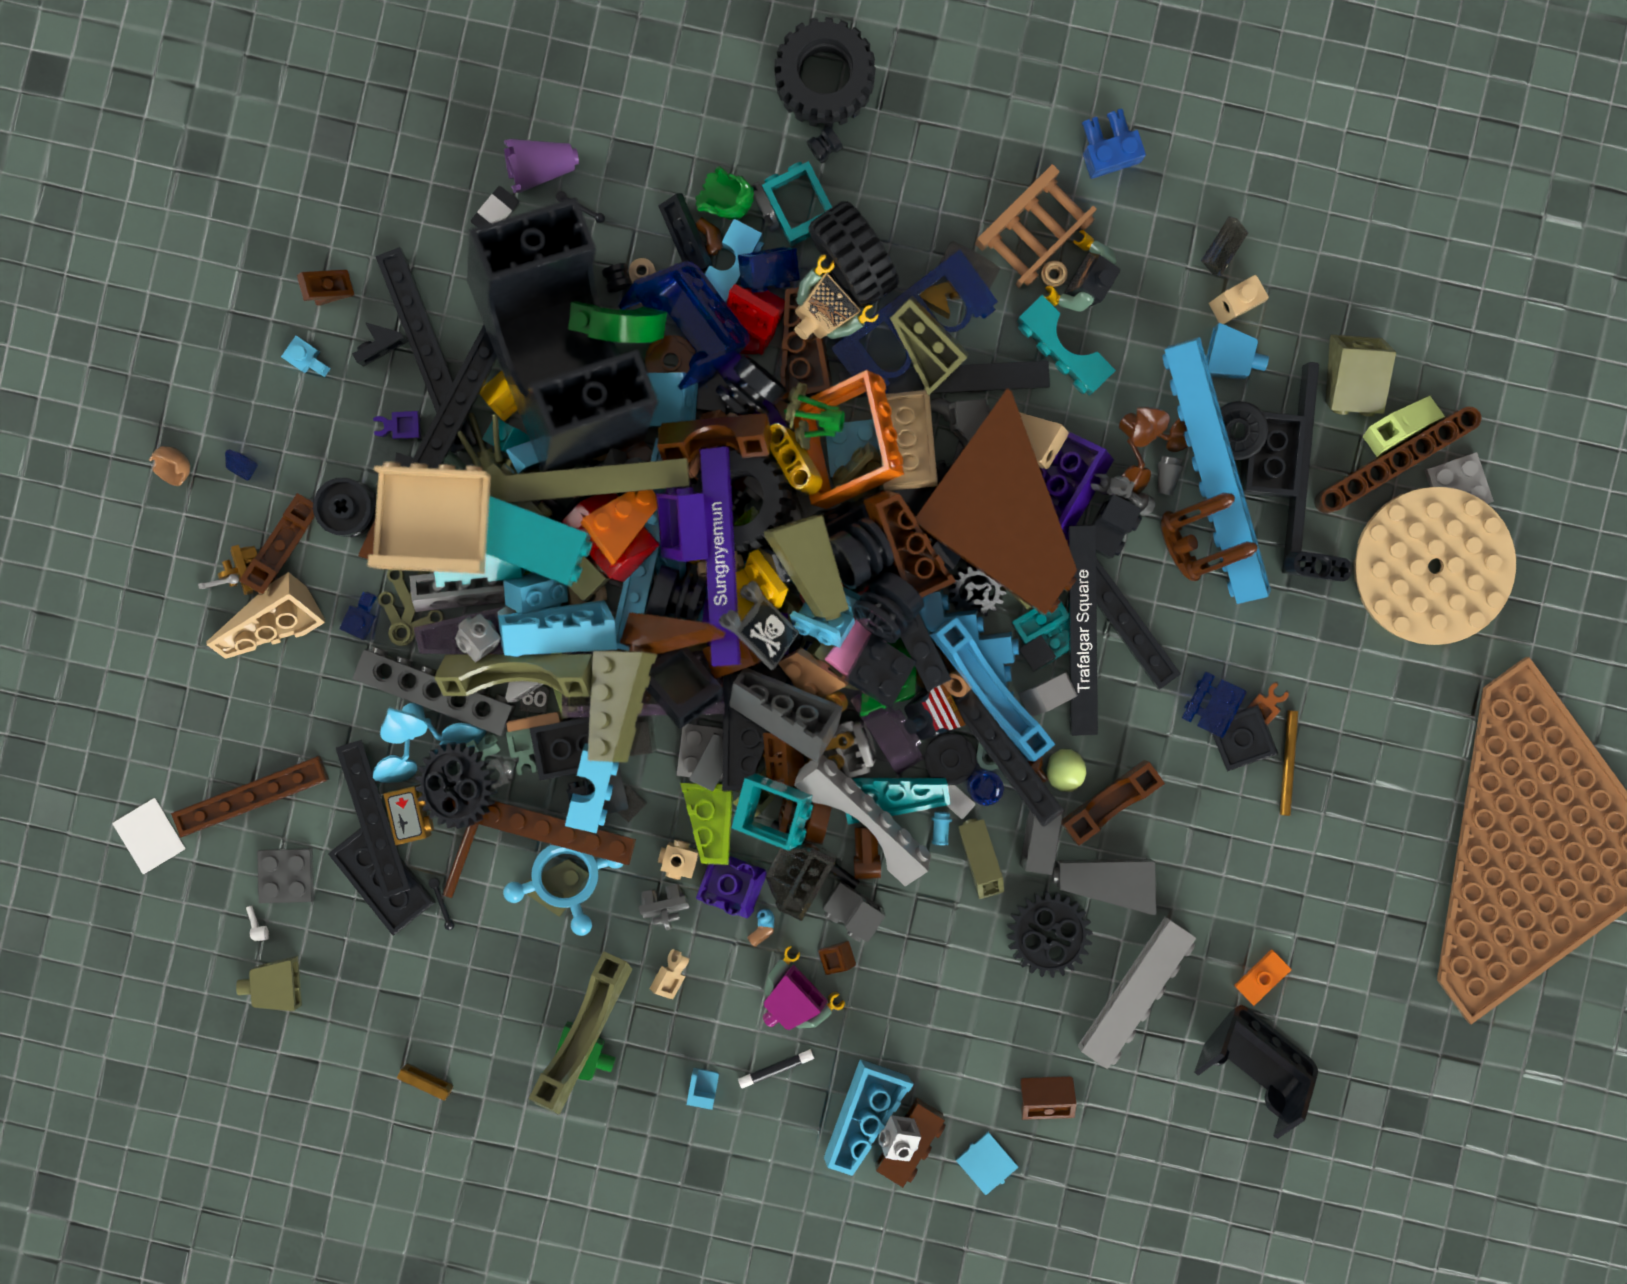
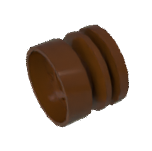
[778,785,832,845]

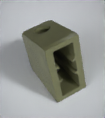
[236,956,302,1011]

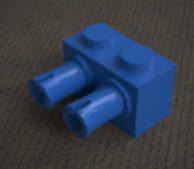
[1082,109,1146,179]

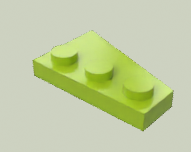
[680,783,733,865]

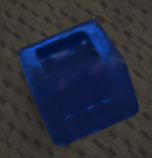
[225,449,258,481]

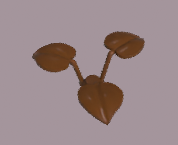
[1119,407,1188,500]

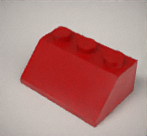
[562,493,660,582]

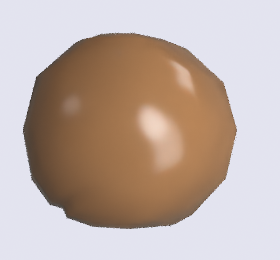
[149,446,191,486]

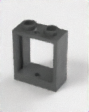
[1020,809,1063,875]

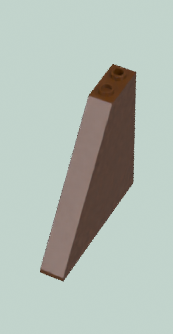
[916,389,1077,615]

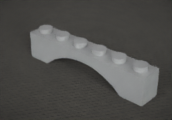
[795,754,931,886]

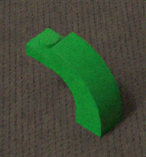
[568,301,667,343]

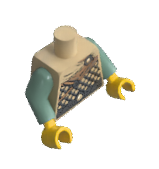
[795,254,879,340]

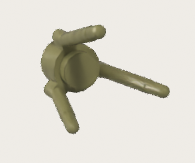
[457,413,503,471]

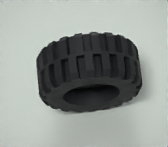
[774,17,876,128]
[809,201,899,308]
[691,448,797,553]

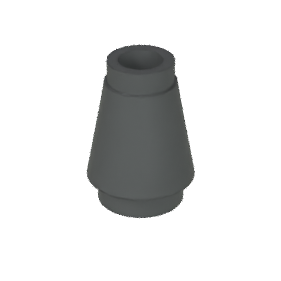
[1157,456,1184,495]

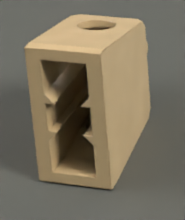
[1208,275,1269,324]
[1019,412,1069,469]

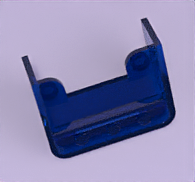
[618,261,750,390]

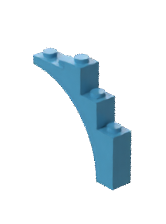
[920,588,1019,696]

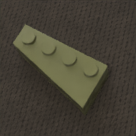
[588,651,657,762]

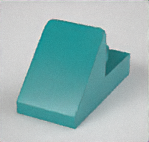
[482,419,530,453]

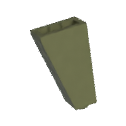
[764,515,849,621]

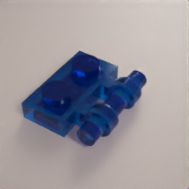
[1182,672,1247,739]

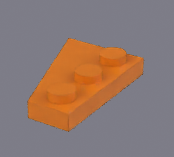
[580,490,657,566]

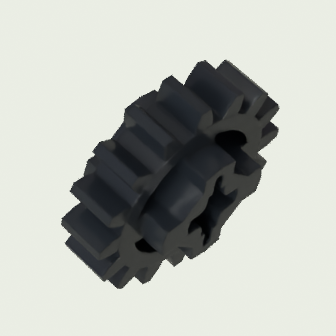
[948,562,1006,617]

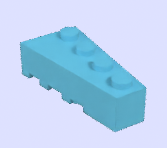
[498,600,617,657]
[824,1059,914,1176]

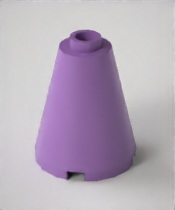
[504,139,579,193]

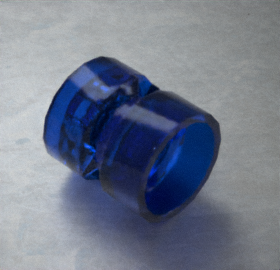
[966,769,1004,806]

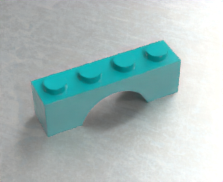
[1017,295,1116,396]

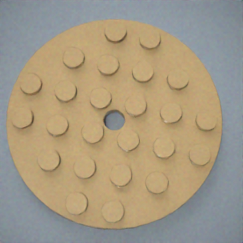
[1354,487,1516,645]

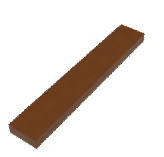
[171,756,329,838]

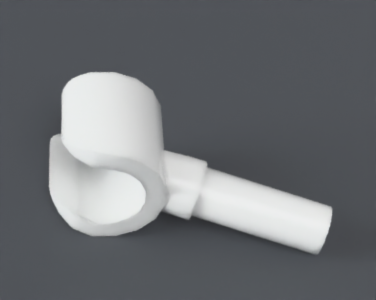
[246,906,269,941]

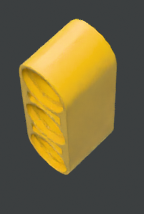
[770,424,822,495]

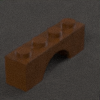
[657,413,772,463]
[1061,760,1165,846]

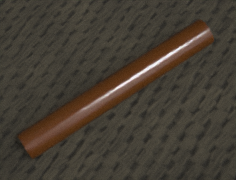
[442,823,479,898]

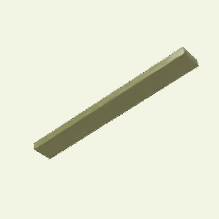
[490,458,690,503]

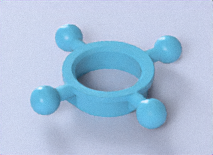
[503,844,624,936]

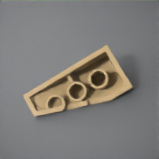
[207,572,325,659]

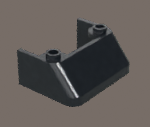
[1194,1005,1318,1139]

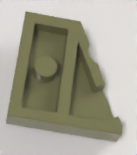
[523,858,589,917]

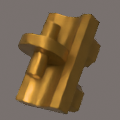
[218,545,257,595]

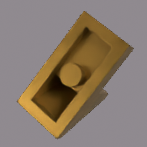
[915,276,970,319]

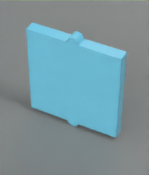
[956,1132,1018,1195]

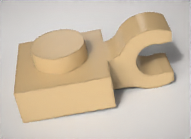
[649,949,689,999]

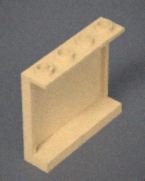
[368,462,491,574]

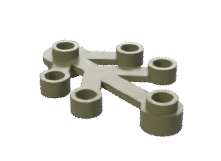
[378,569,445,646]

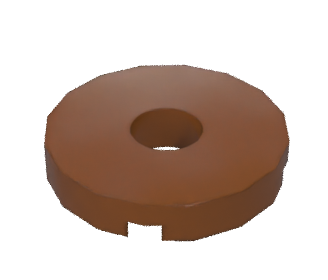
[645,335,698,375]

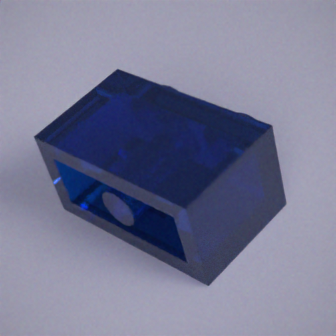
[738,247,800,292]

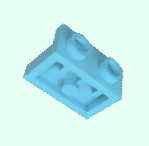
[790,602,855,648]

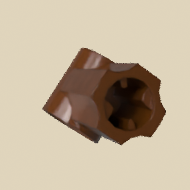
[854,827,881,879]

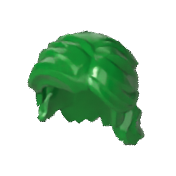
[695,166,754,220]

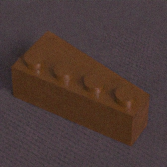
[864,490,956,598]

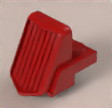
[719,283,785,355]

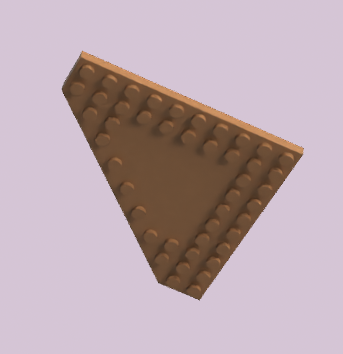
[1437,657,1627,1024]

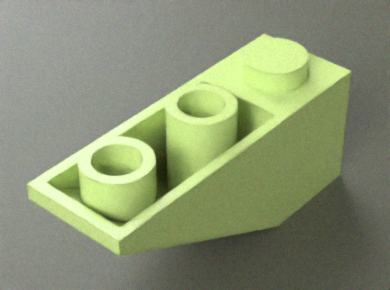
[1363,396,1445,458]

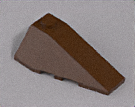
[620,612,726,654]

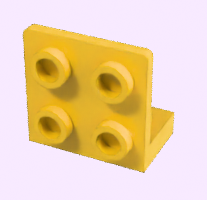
[736,549,788,622]

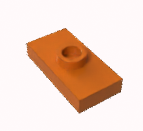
[1234,949,1292,1006]

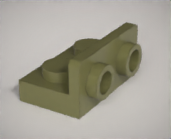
[833,442,882,501]

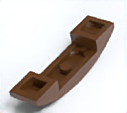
[239,493,315,595]

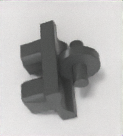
[639,884,690,930]

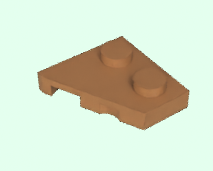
[778,648,848,698]

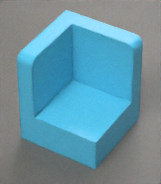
[686,1068,719,1110]

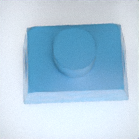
[1206,323,1269,379]

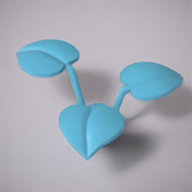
[373,703,486,783]

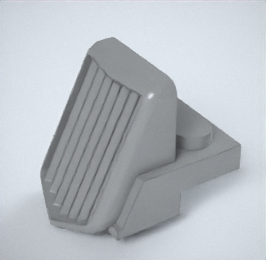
[823,720,877,778]

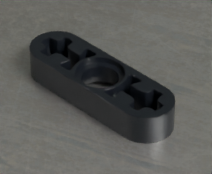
[1285,551,1352,581]

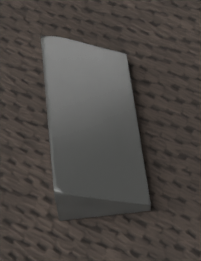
[689,732,723,791]

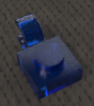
[339,592,377,640]

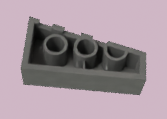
[729,668,843,762]

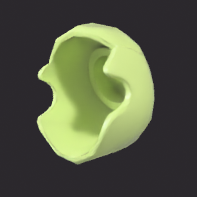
[1046,749,1086,792]

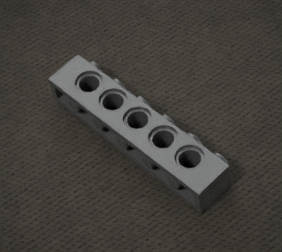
[352,646,516,736]

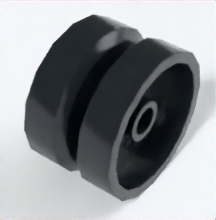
[313,478,377,537]

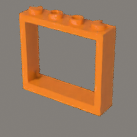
[793,370,904,509]

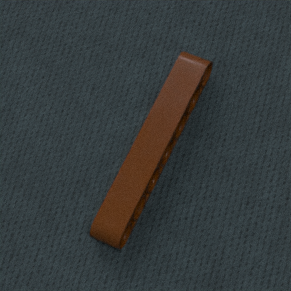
[1315,407,1482,513]

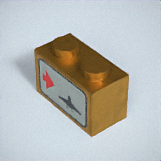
[383,785,434,845]

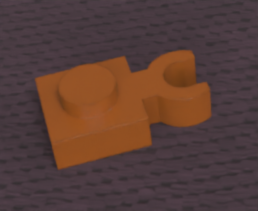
[1247,681,1289,726]

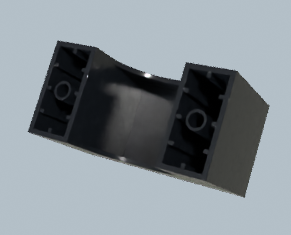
[467,198,658,472]

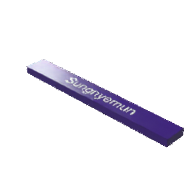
[700,447,741,666]

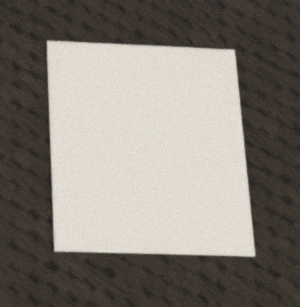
[112,798,185,875]

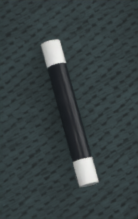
[738,1049,815,1088]

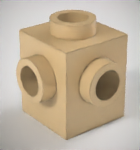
[658,840,699,880]

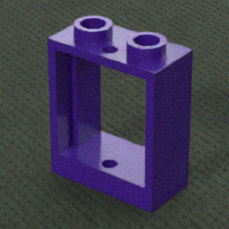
[656,487,708,562]

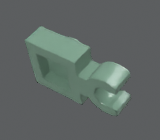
[506,728,537,776]

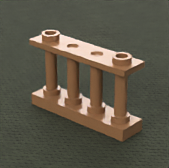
[975,164,1097,288]

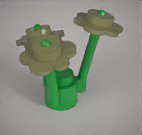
[784,382,845,450]

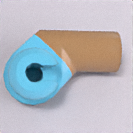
[747,909,775,947]

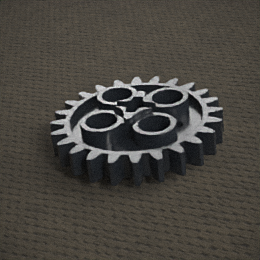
[415,742,498,829]
[1006,891,1093,978]

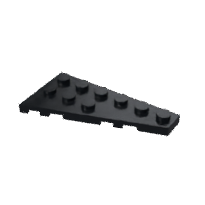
[722,634,804,792]

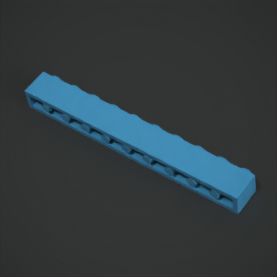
[1162,337,1271,604]

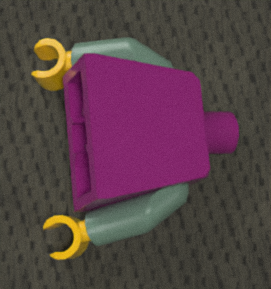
[763,946,845,1030]

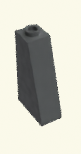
[1052,859,1156,915]

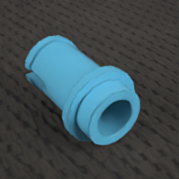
[931,812,952,845]

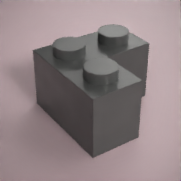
[823,880,885,943]

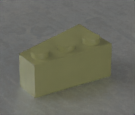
[890,295,969,396]

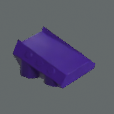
[696,856,767,919]

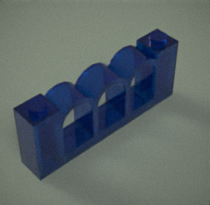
[831,250,998,397]

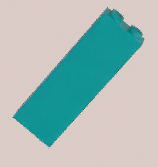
[486,496,592,587]

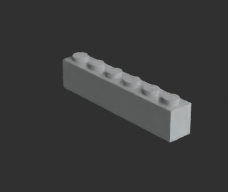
[1078,917,1196,1070]

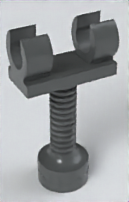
[1091,473,1155,516]

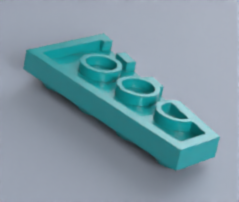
[845,778,951,824]

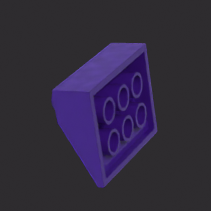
[1040,431,1114,541]

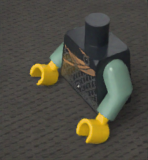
[1045,230,1121,312]

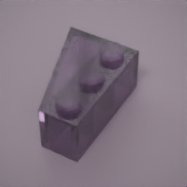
[850,693,924,775]

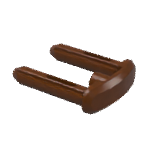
[1160,492,1258,581]

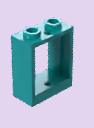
[762,161,832,247]
[731,774,813,851]

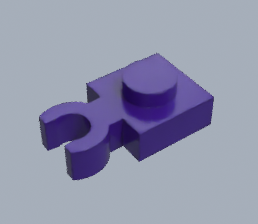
[373,411,421,440]

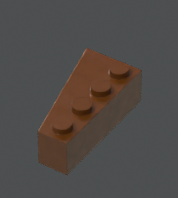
[780,287,833,402]

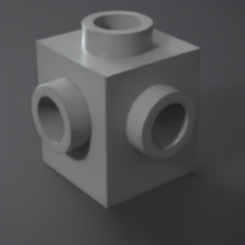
[455,614,501,663]
[879,1115,921,1161]

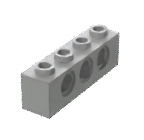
[410,573,505,612]

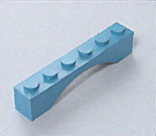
[930,617,1055,761]

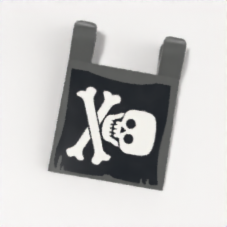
[719,581,799,670]

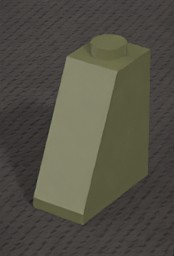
[958,819,1004,900]

